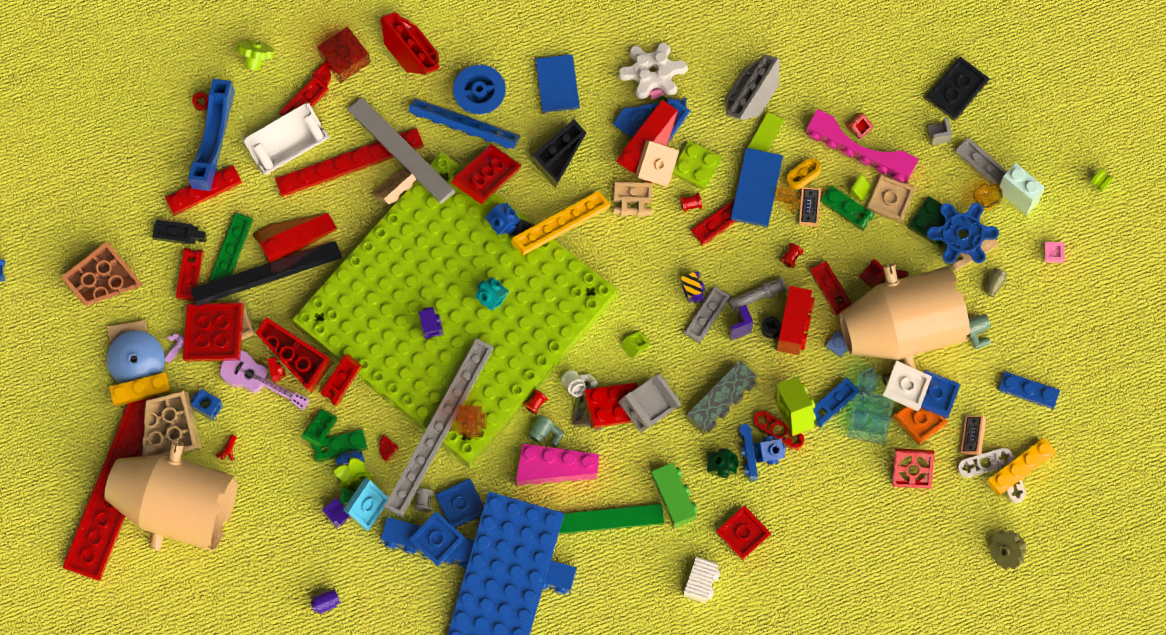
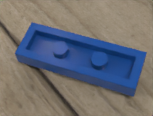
[998,372,1060,409]

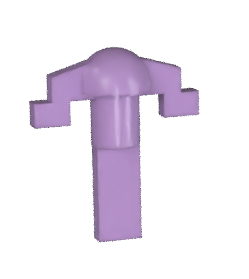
[165,334,184,363]

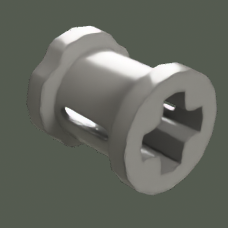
[414,488,433,512]

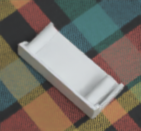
[242,102,330,175]

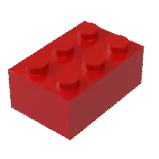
[777,286,815,355]

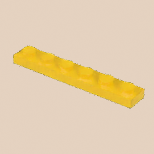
[511,191,610,256]

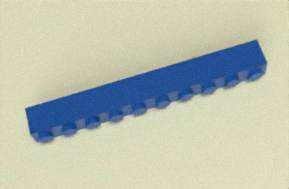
[381,517,577,595]

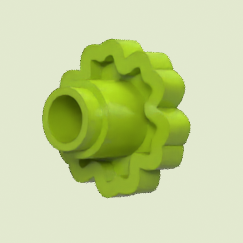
[236,40,275,70]

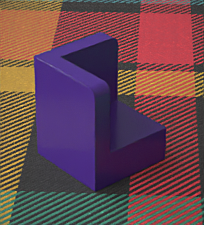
[322,498,351,529]

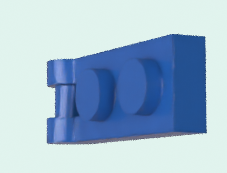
[813,378,860,428]
[739,424,758,481]

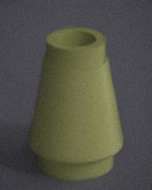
[984,268,1008,298]

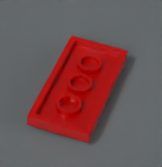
[451,144,522,204]

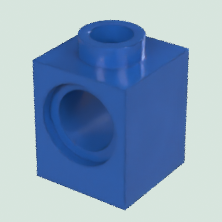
[191,389,223,421]

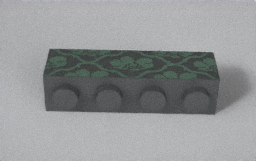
[686,361,757,435]

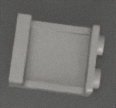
[618,373,681,433]

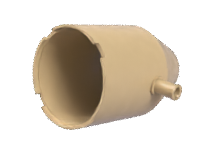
[839,263,970,369]
[104,440,238,552]

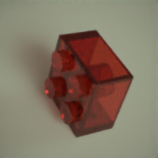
[317,26,371,83]

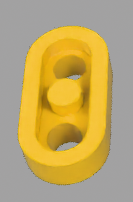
[787,158,821,189]

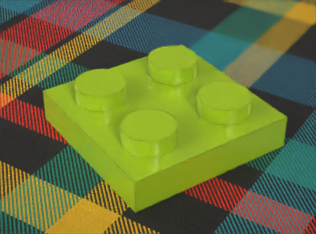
[672,141,722,191]

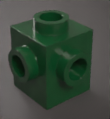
[707,449,739,478]

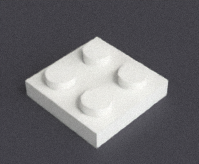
[883,361,932,411]

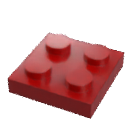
[716,505,771,561]

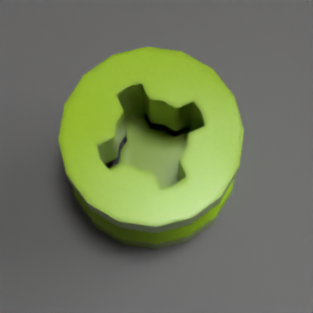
[1090,168,1114,192]

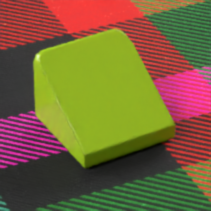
[850,174,871,201]
[621,330,651,358]

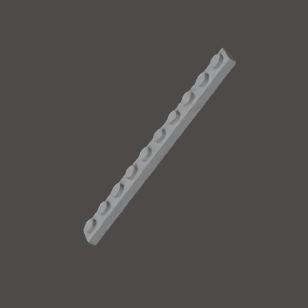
[384,338,494,517]

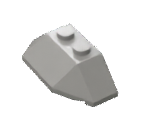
[725,54,780,120]

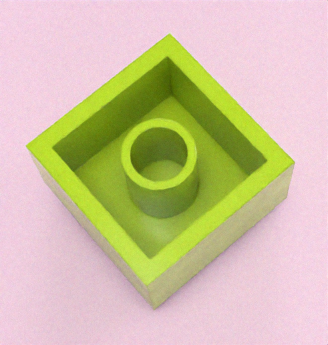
[776,377,816,436]

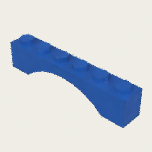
[188,79,235,191]

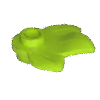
[334,458,371,490]

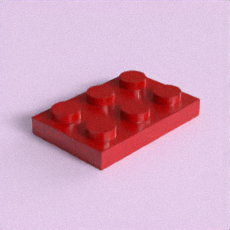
[582,382,638,429]

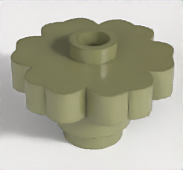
[989,530,1027,569]

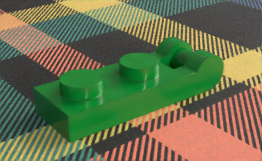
[820,185,875,230]
[310,429,368,462]

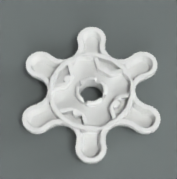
[618,43,688,99]

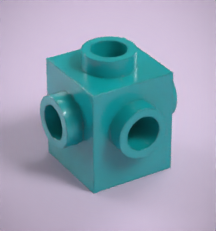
[474,277,509,311]

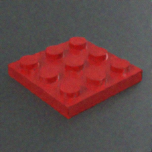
[183,303,244,362]

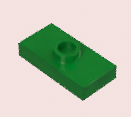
[302,409,338,447]

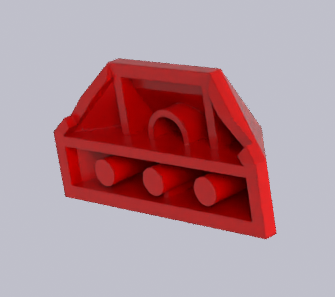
[381,12,439,75]

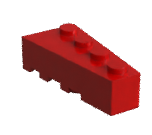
[256,317,333,394]

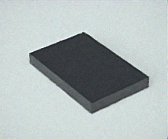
[926,57,990,121]

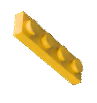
[986,437,1057,497]

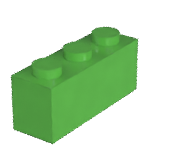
[651,462,698,528]

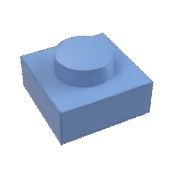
[826,330,848,358]

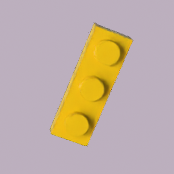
[109,372,171,407]

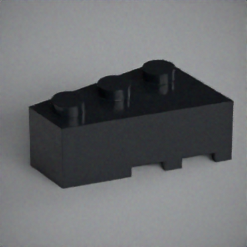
[531,119,587,188]

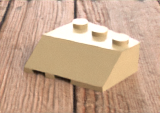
[142,391,202,456]

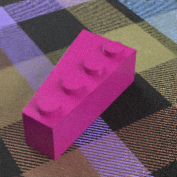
[516,444,600,487]

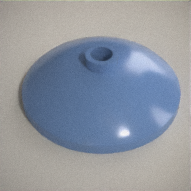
[107,331,165,384]

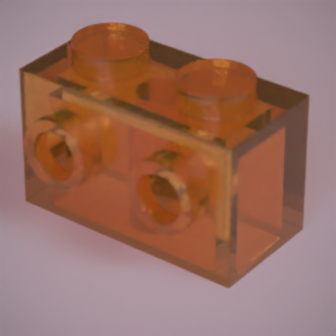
[457,406,487,438]

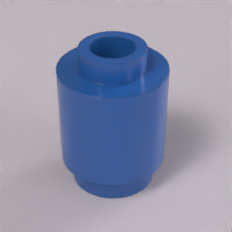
[335,449,365,466]

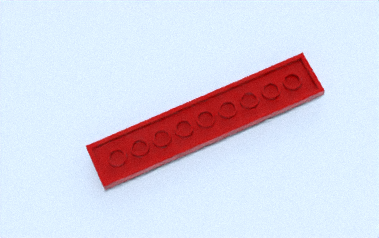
[62,396,159,582]

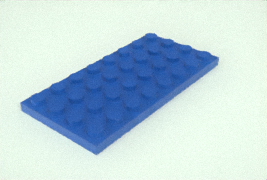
[447,491,565,635]

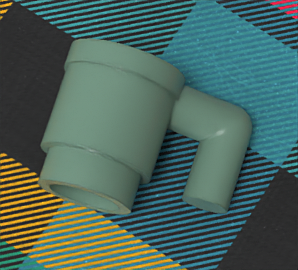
[967,313,991,349]
[528,414,564,447]

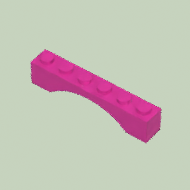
[806,109,919,184]

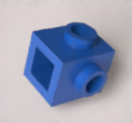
[485,203,520,235]
[753,436,786,465]

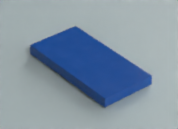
[731,148,783,228]

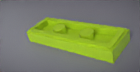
[742,112,784,161]

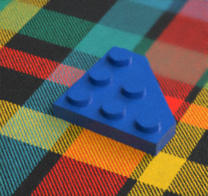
[613,100,691,144]

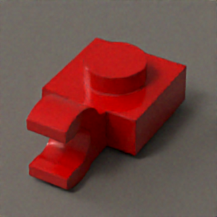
[267,357,286,382]

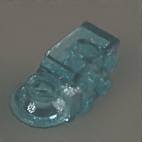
[846,367,894,445]

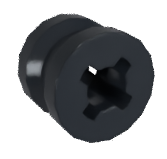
[761,316,781,339]

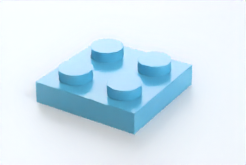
[343,478,389,531]

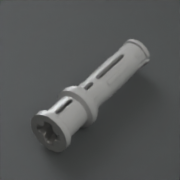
[728,276,787,311]

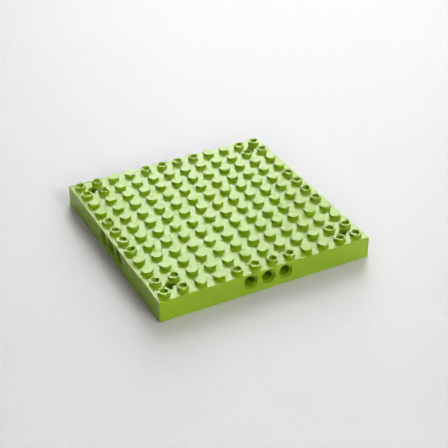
[292,152,617,468]

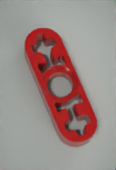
[753,411,804,450]

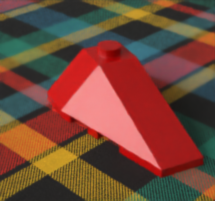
[616,100,678,183]

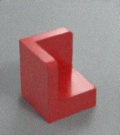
[860,258,886,288]

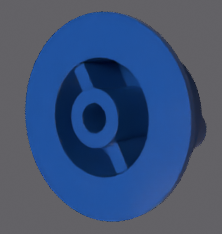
[453,65,506,115]

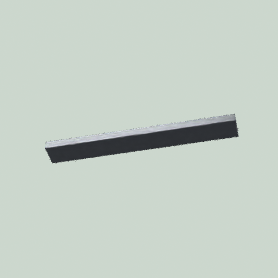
[190,241,342,306]

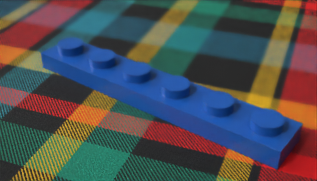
[408,99,520,149]

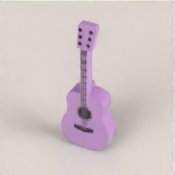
[220,350,309,411]

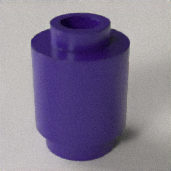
[310,589,340,614]

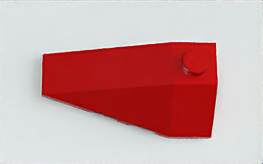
[253,213,337,263]

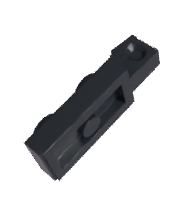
[152,220,207,245]

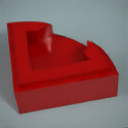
[312,62,331,87]
[379,435,399,462]

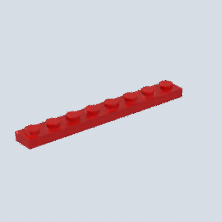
[275,128,424,197]

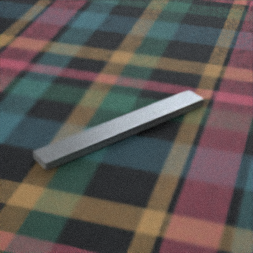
[348,97,455,204]

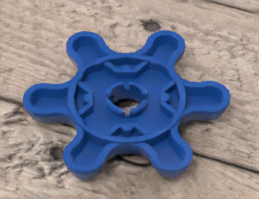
[927,203,999,264]

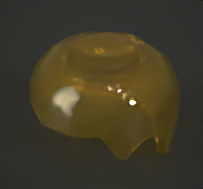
[972,183,1003,211]

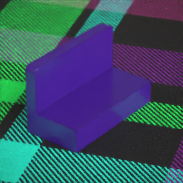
[729,305,753,341]

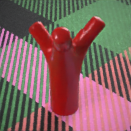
[216,435,237,461]

